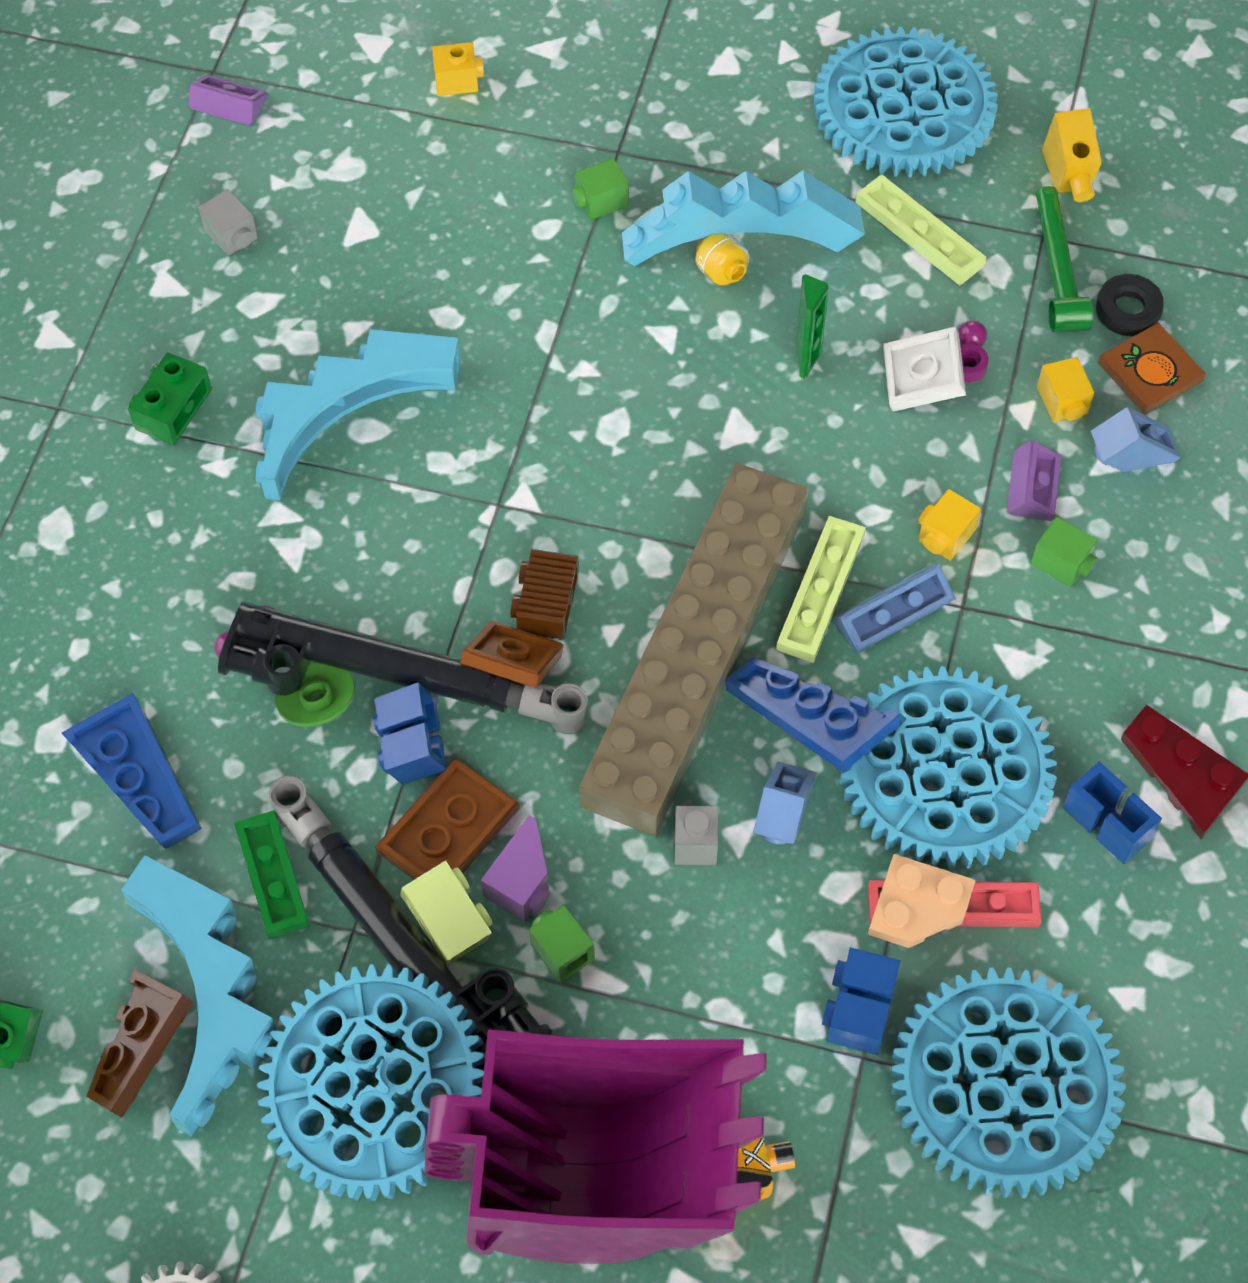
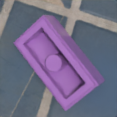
[189,75,268,125]
[1007,440,1061,521]

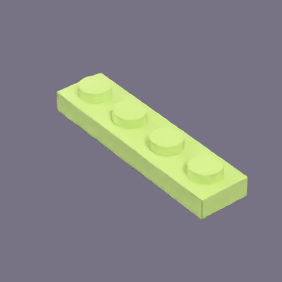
[856,174,986,286]
[776,516,866,663]

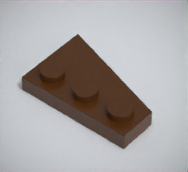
[86,969,194,1118]

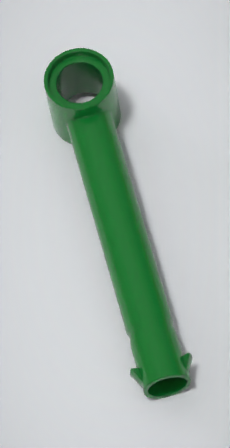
[1036,186,1093,332]

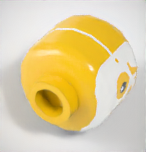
[695,234,749,286]

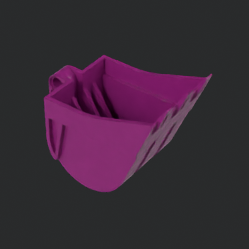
[425,1029,767,1264]

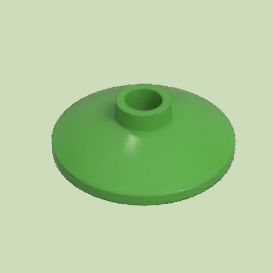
[275,662,355,727]

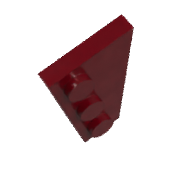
[1121,704,1248,839]

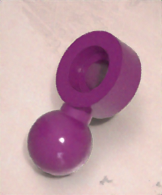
[958,320,989,382]

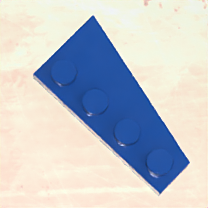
[725,657,901,773]
[61,693,202,849]

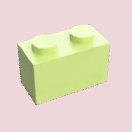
[400,861,493,966]

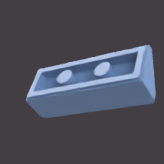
[832,564,956,653]

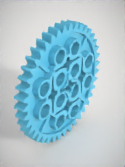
[813,27,998,177]
[838,666,1057,870]
[257,964,486,1201]
[890,967,1126,1198]

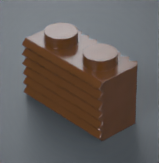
[510,549,579,640]

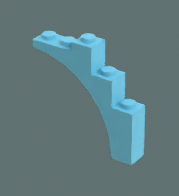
[622,170,865,267]
[256,329,461,500]
[121,855,277,1137]

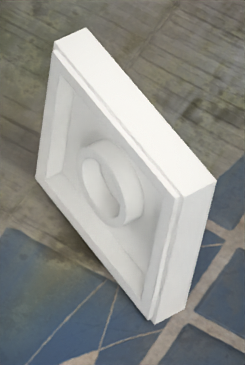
[883,326,966,412]

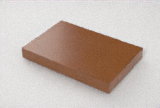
[375,757,520,880]

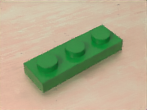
[234,810,310,940]

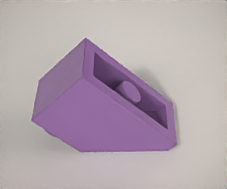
[481,815,550,922]

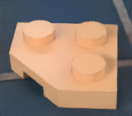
[868,854,976,948]

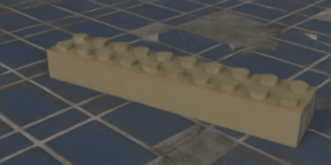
[579,462,809,837]

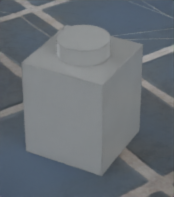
[198,189,258,256]
[675,806,718,866]

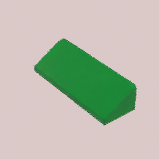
[796,274,829,379]

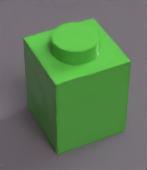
[572,158,629,220]
[1031,517,1098,587]
[529,905,595,983]

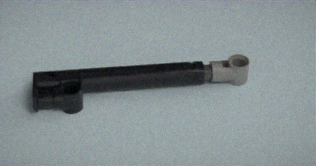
[218,601,588,734]
[269,776,553,1083]

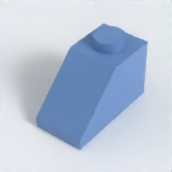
[1091,407,1181,472]
[753,761,817,845]

